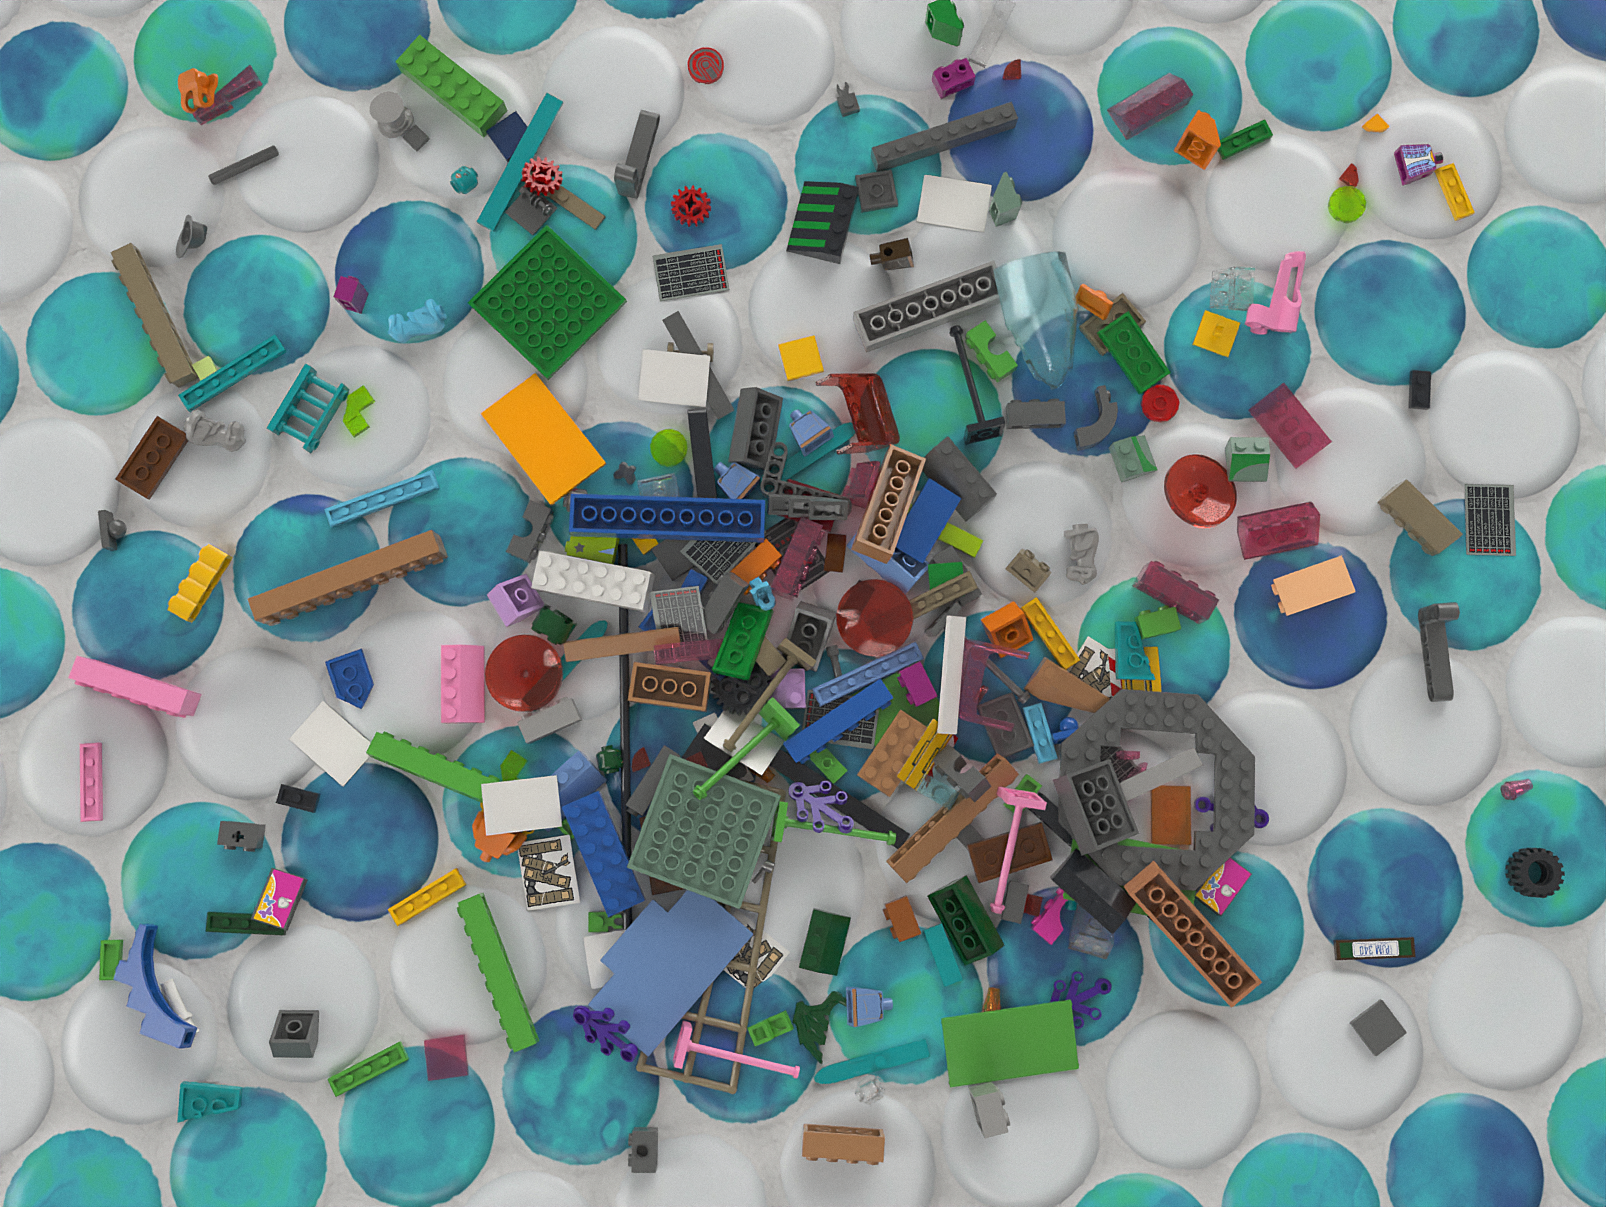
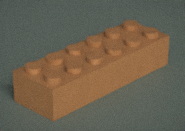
[851,444,926,564]

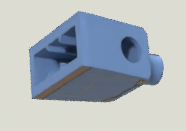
[789,409,834,457]
[714,462,761,499]
[846,986,893,1027]

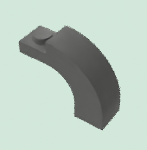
[1073,385,1118,451]

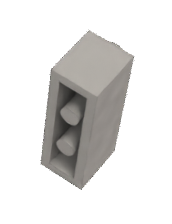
[517,697,582,744]

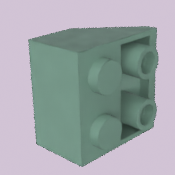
[989,172,1022,227]

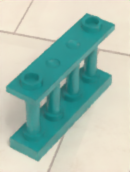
[267,363,350,453]

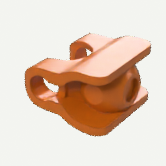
[178,68,218,114]

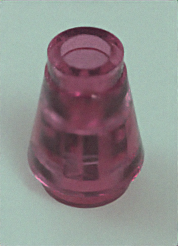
[1500,779,1533,800]

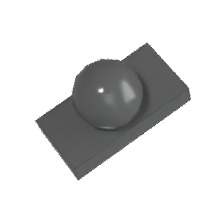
[98,510,127,551]

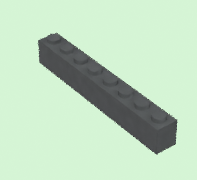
[871,102,1018,172]

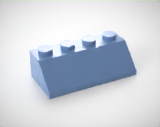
[847,532,929,596]
[545,751,607,833]

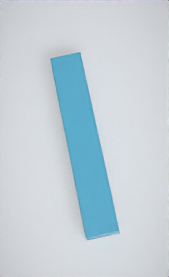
[324,470,440,528]

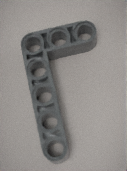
[614,110,660,199]
[761,442,852,516]
[1418,602,1460,702]

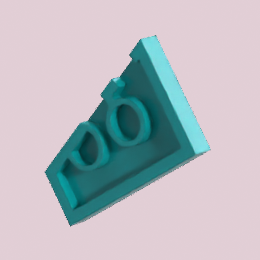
[1115,621,1155,680]
[177,1081,243,1123]

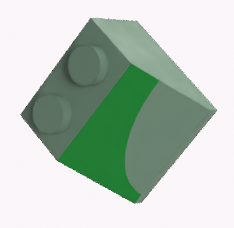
[1109,435,1157,483]
[1225,437,1270,482]

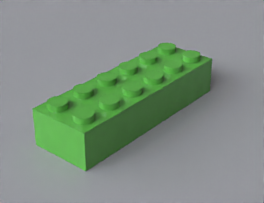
[395,34,508,138]

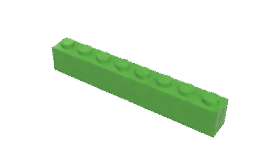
[366,731,500,803]
[457,893,540,1053]

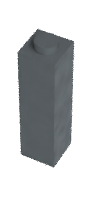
[625,745,680,817]

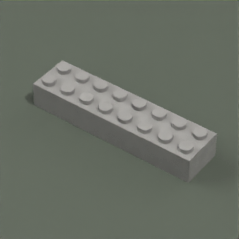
[853,260,1008,353]

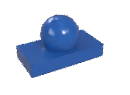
[1052,717,1079,745]

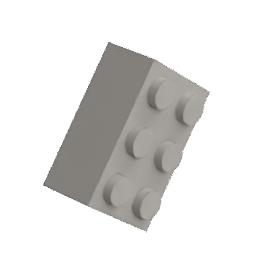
[968,1082,1010,1138]

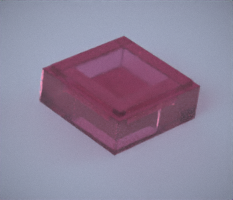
[1116,750,1140,760]

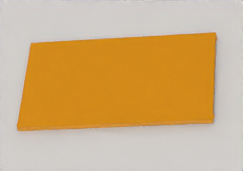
[481,373,606,505]

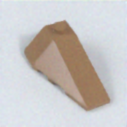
[1023,657,1110,713]

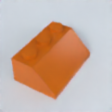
[1174,110,1221,170]

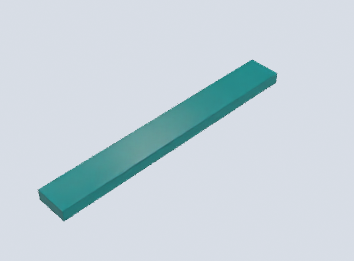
[476,92,563,232]

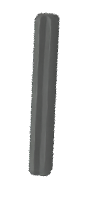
[208,145,279,185]

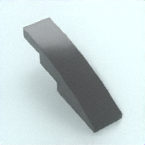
[767,494,849,520]

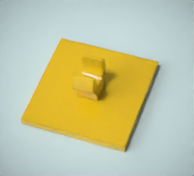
[1192,310,1240,358]

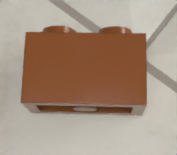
[882,895,921,942]

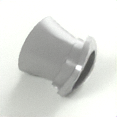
[370,91,414,138]

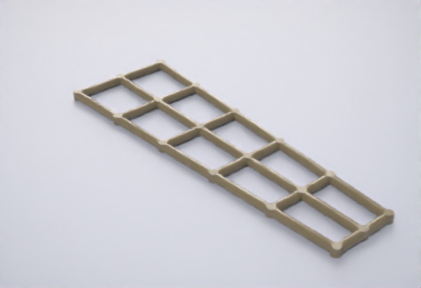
[636,778,786,1094]

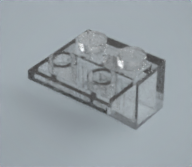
[1210,266,1255,311]

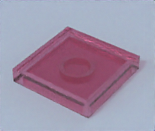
[424,1034,469,1081]

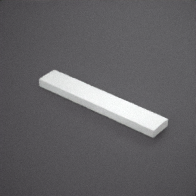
[937,616,966,734]

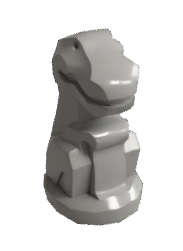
[184,410,246,452]
[1064,524,1099,585]

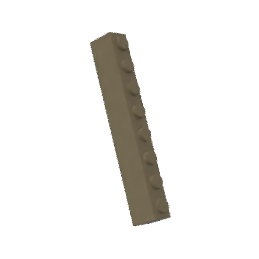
[110,243,199,388]

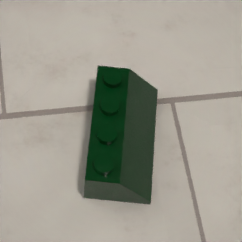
[927,875,1005,966]

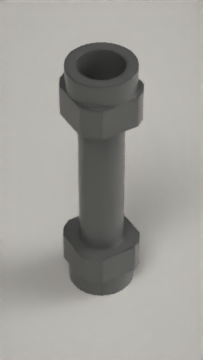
[826,645,842,678]

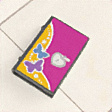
[1195,857,1252,916]
[251,868,308,931]

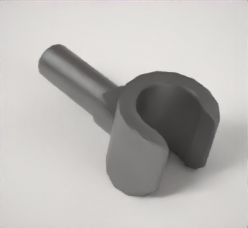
[752,860,775,884]

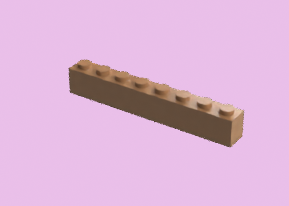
[886,753,1019,883]

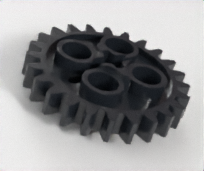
[711,661,773,716]

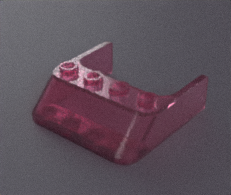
[958,638,1030,732]

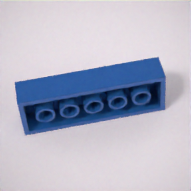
[562,791,646,917]

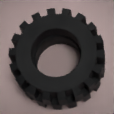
[1505,848,1565,898]

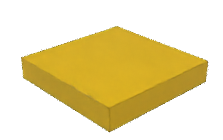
[778,335,824,381]

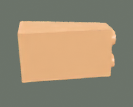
[1271,555,1356,616]

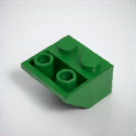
[925,0,964,47]

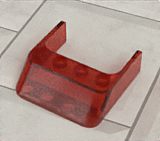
[815,373,900,455]

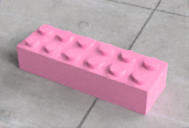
[68,656,202,718]

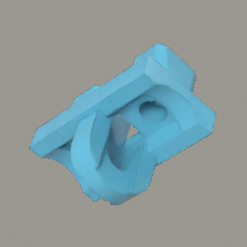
[749,577,776,611]

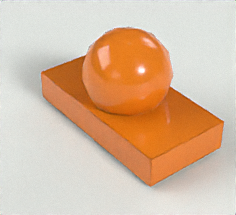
[1074,284,1113,320]

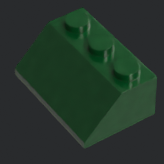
[799,908,851,976]

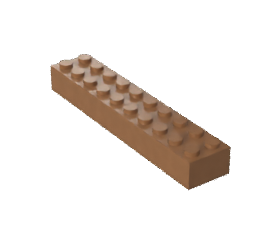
[248,530,448,626]

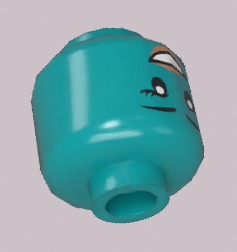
[450,166,478,194]

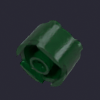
[531,604,577,645]

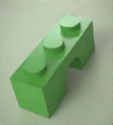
[965,320,1018,383]

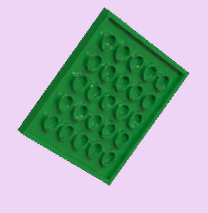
[468,225,627,380]

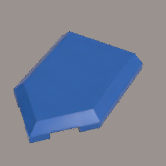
[325,648,374,709]

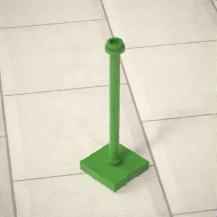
[693,697,800,800]
[770,801,896,846]

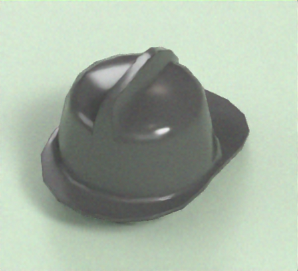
[176,215,208,259]

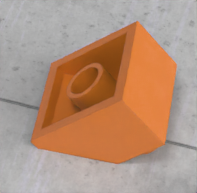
[980,601,1034,658]

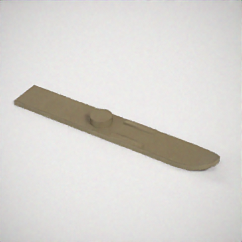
[530,171,605,230]

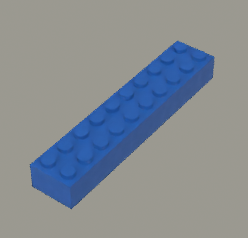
[569,494,765,542]

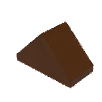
[824,533,847,573]

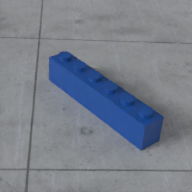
[783,678,893,764]

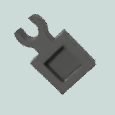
[836,82,860,117]

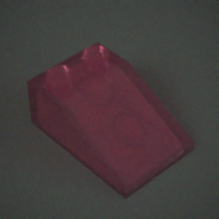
[842,461,881,509]

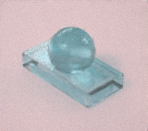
[916,774,960,810]

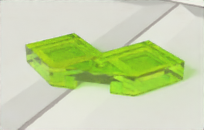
[343,385,376,438]
[500,750,528,782]

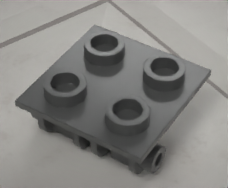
[505,186,557,235]

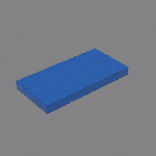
[896,478,961,564]

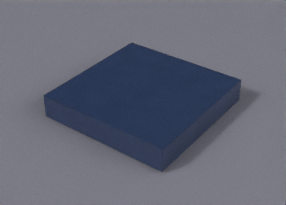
[486,111,528,162]

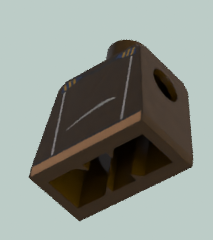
[870,238,914,270]

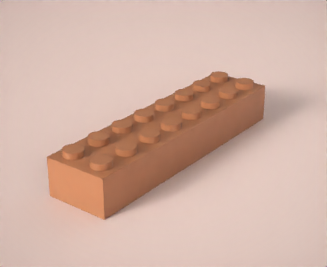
[1124,861,1262,1008]

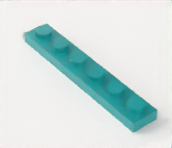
[178,334,287,412]

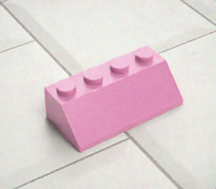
[441,644,485,724]

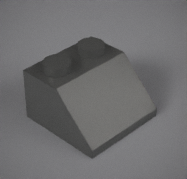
[269,1010,319,1058]

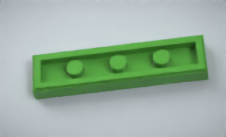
[327,1041,409,1097]

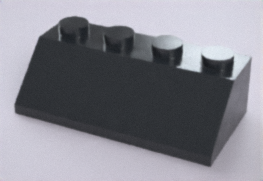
[1050,848,1136,935]

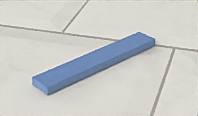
[812,642,924,707]

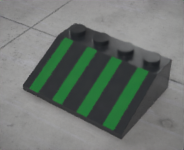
[786,181,859,264]

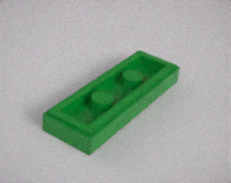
[1217,119,1273,160]

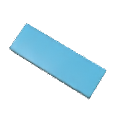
[1022,703,1058,764]

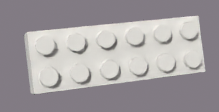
[531,551,655,612]

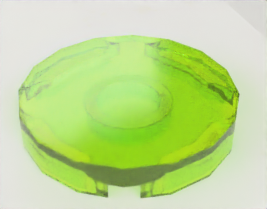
[1328,186,1366,223]
[650,429,688,467]

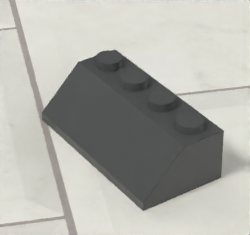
[728,387,783,471]
[922,436,997,522]

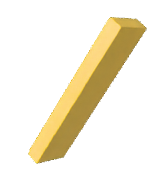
[1020,597,1080,670]
[388,868,467,926]

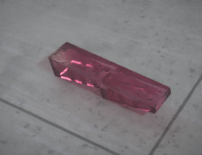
[193,65,263,125]

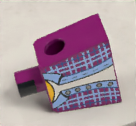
[1394,144,1443,186]

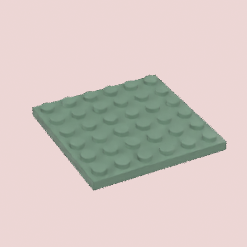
[627,754,781,909]

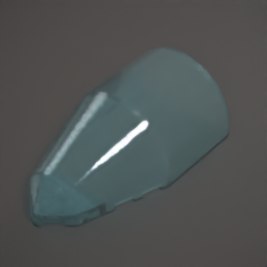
[993,251,1079,390]

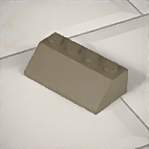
[1377,479,1463,556]

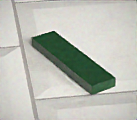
[205,911,286,936]

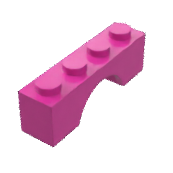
[1030,887,1068,945]

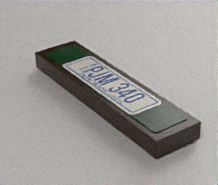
[1333,937,1416,961]

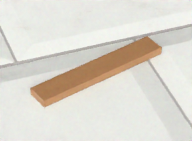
[563,627,681,662]

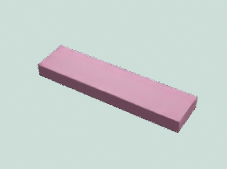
[80,743,103,822]

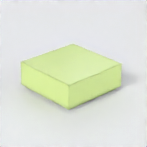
[192,356,217,381]

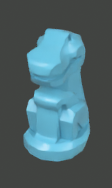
[388,299,447,343]

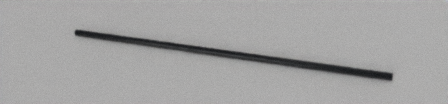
[618,544,632,930]

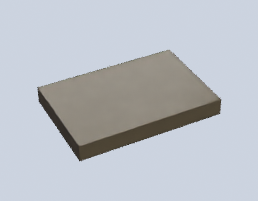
[1078,293,1146,356]

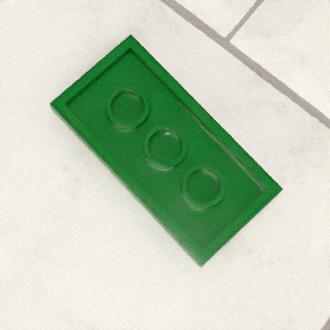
[1097,311,1171,395]
[712,602,774,680]

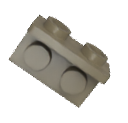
[1005,548,1052,593]

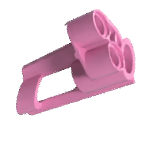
[1245,251,1306,335]

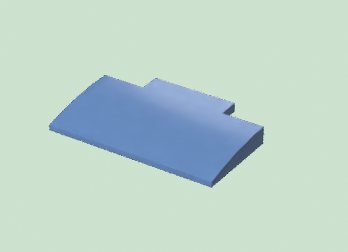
[588,890,753,1057]

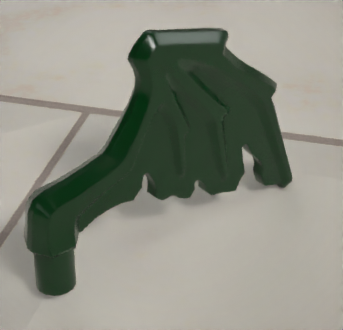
[792,991,847,1064]

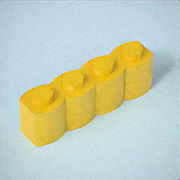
[167,544,233,623]

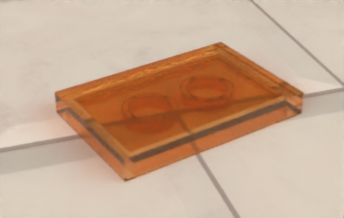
[1150,785,1191,845]

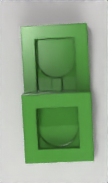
[747,1010,794,1046]

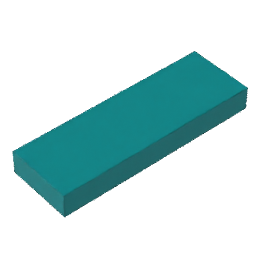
[923,923,963,987]

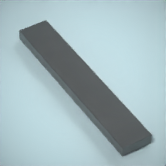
[662,311,735,420]

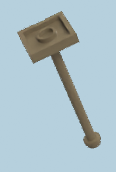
[722,638,817,752]

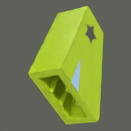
[565,536,620,565]

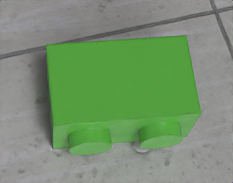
[1134,605,1181,640]

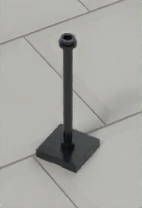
[949,325,1006,445]

